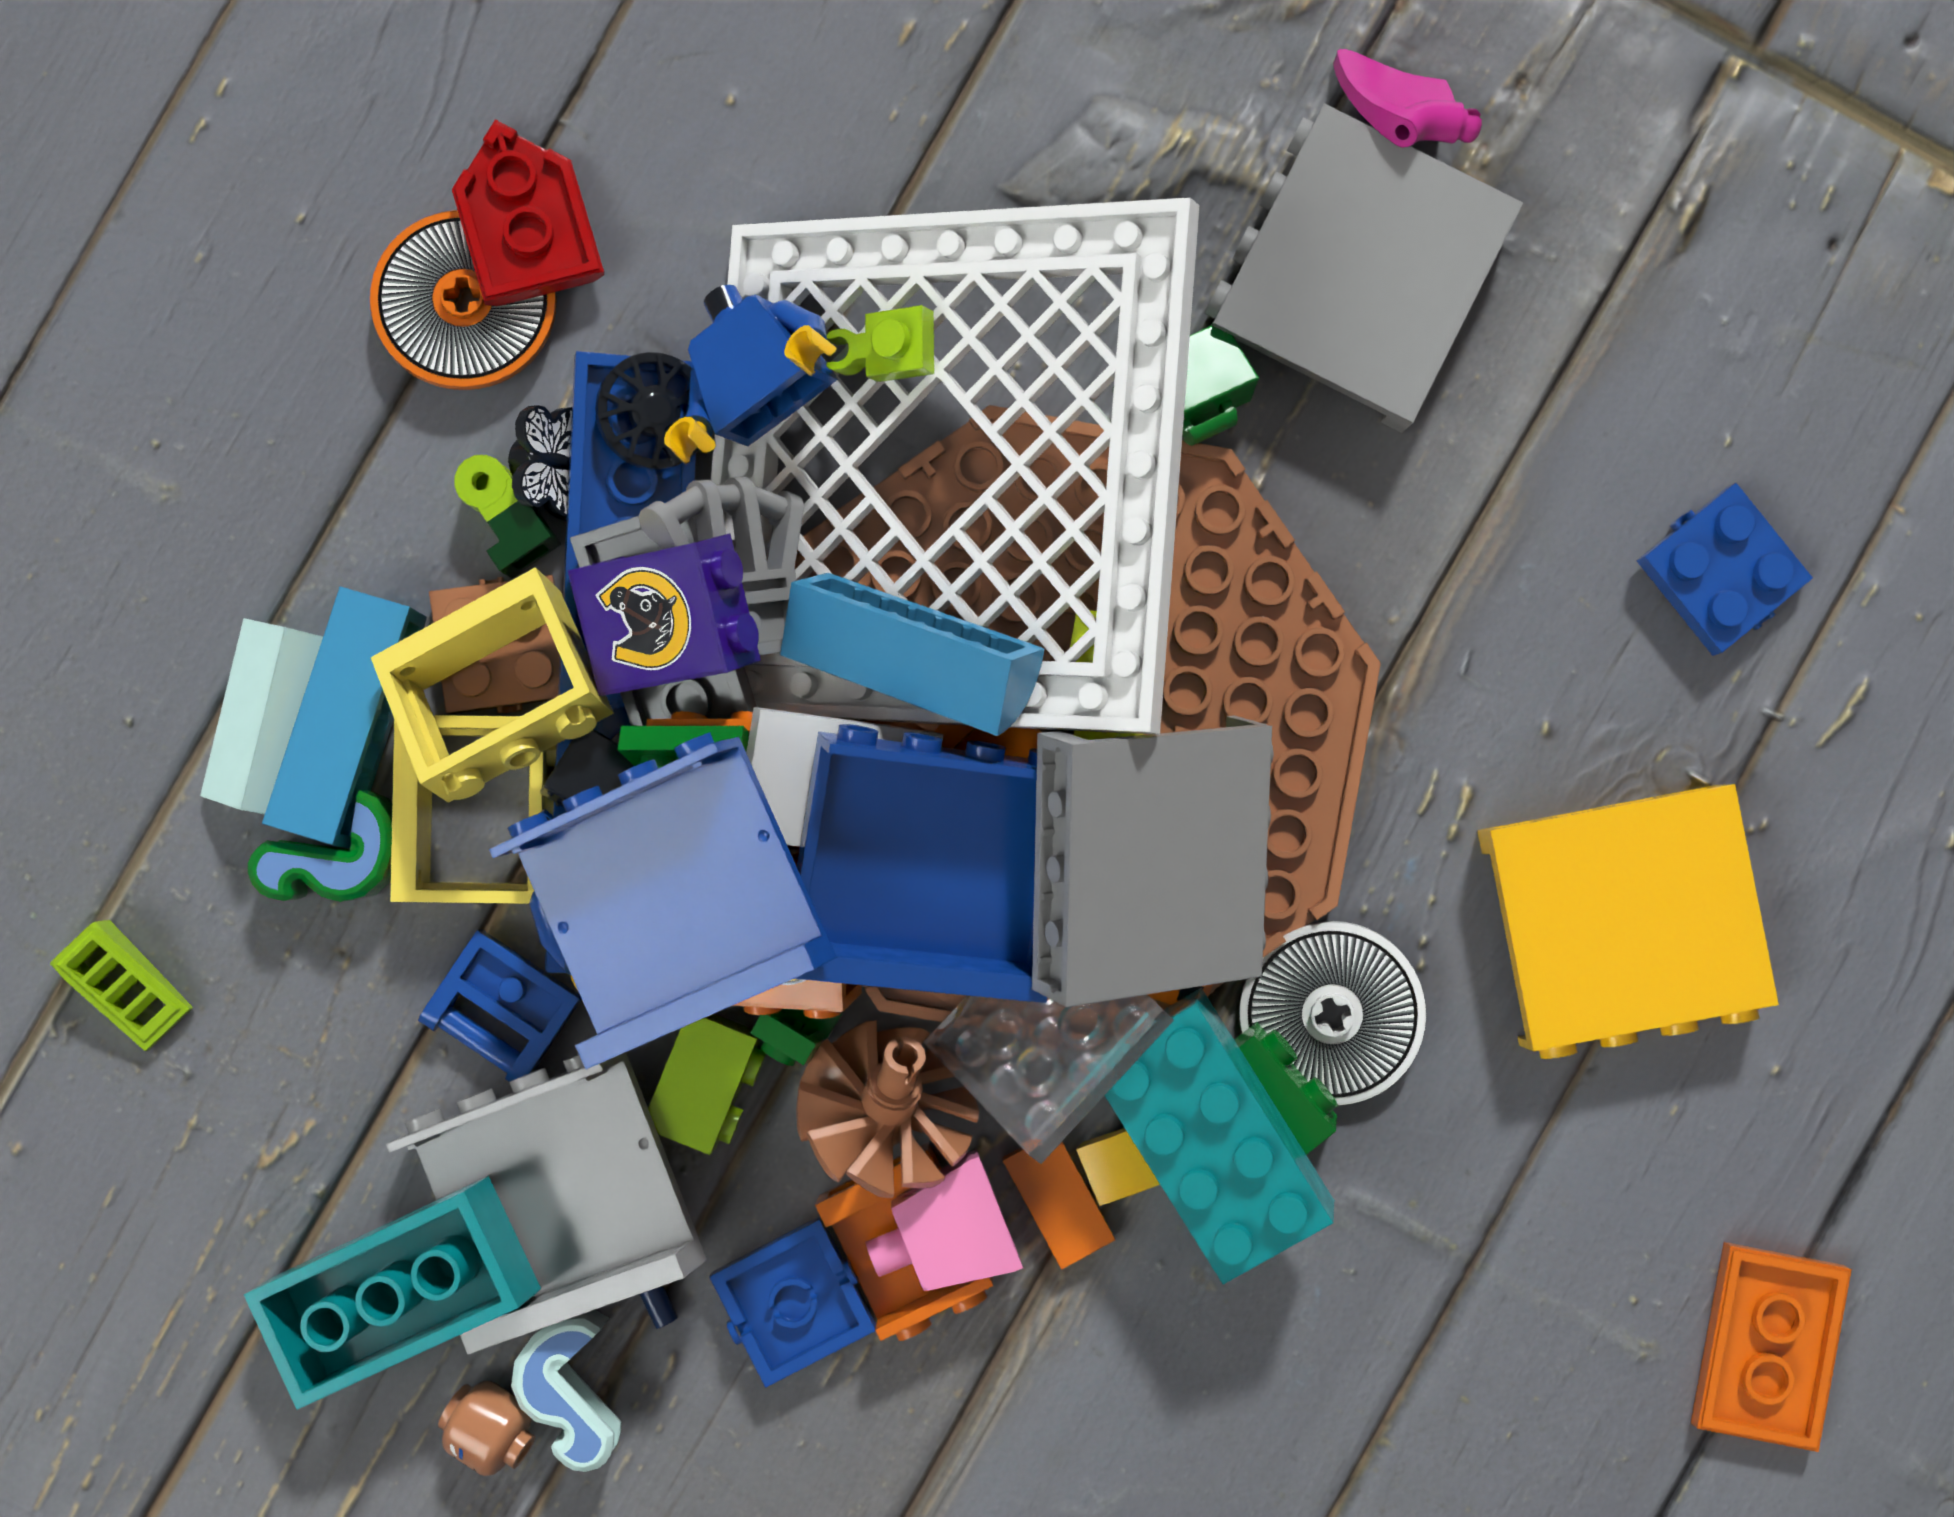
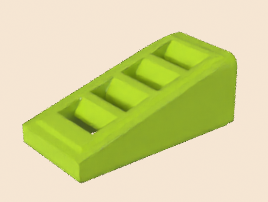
[50,920,193,1051]

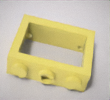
[370,567,614,803]
[390,715,556,904]

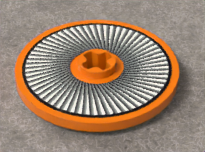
[370,210,557,390]

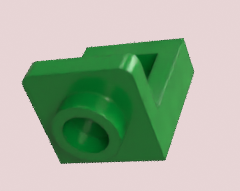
[750,1009,845,1066]

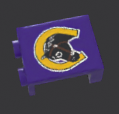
[567,533,761,696]

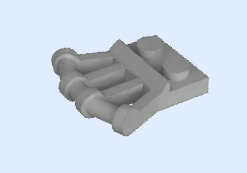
[639,477,804,655]

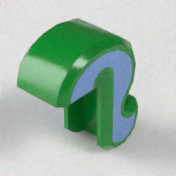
[248,790,392,902]

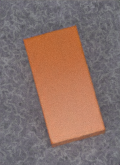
[1002,1128,1115,1270]

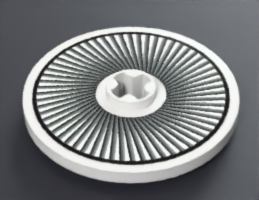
[1240,921,1426,1105]

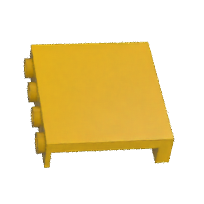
[1477,784,1779,1059]

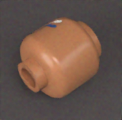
[438,1381,535,1476]

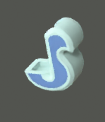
[511,1310,621,1472]

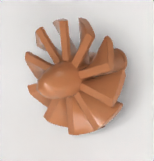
[796,1020,979,1198]

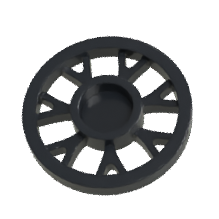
[595,352,699,470]

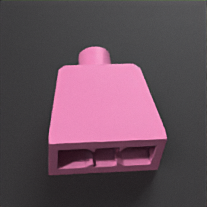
[866,1149,1023,1291]

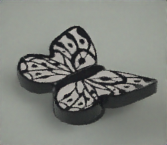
[508,405,572,521]

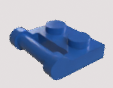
[418,929,582,1082]

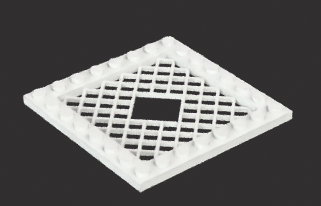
[711,198,1200,735]

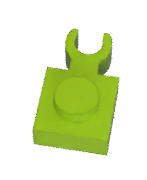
[826,305,935,382]

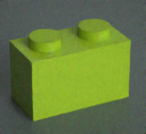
[648,1014,766,1155]

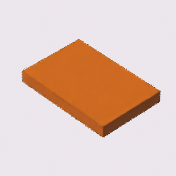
[1691,1242,1852,1452]

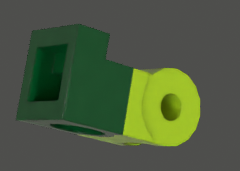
[454,455,561,578]

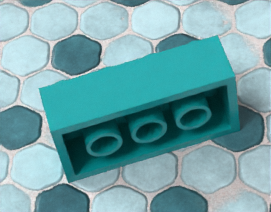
[1087,987,1335,1284]
[244,1176,541,1410]

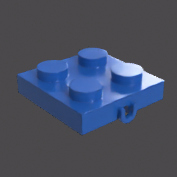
[1636,483,1813,656]
[709,1216,876,1388]

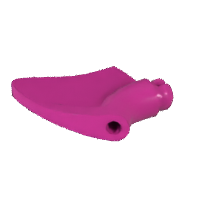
[1333,49,1482,148]

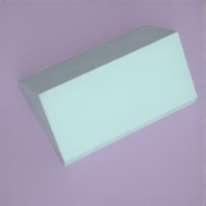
[200,618,323,814]

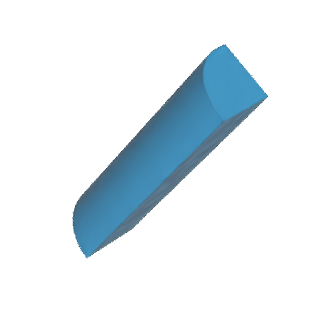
[780,573,1045,736]
[262,586,427,849]

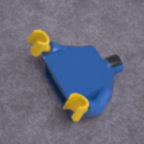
[664,284,838,464]

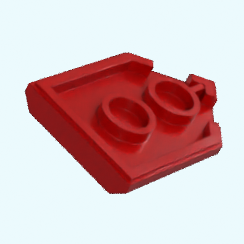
[452,119,605,306]

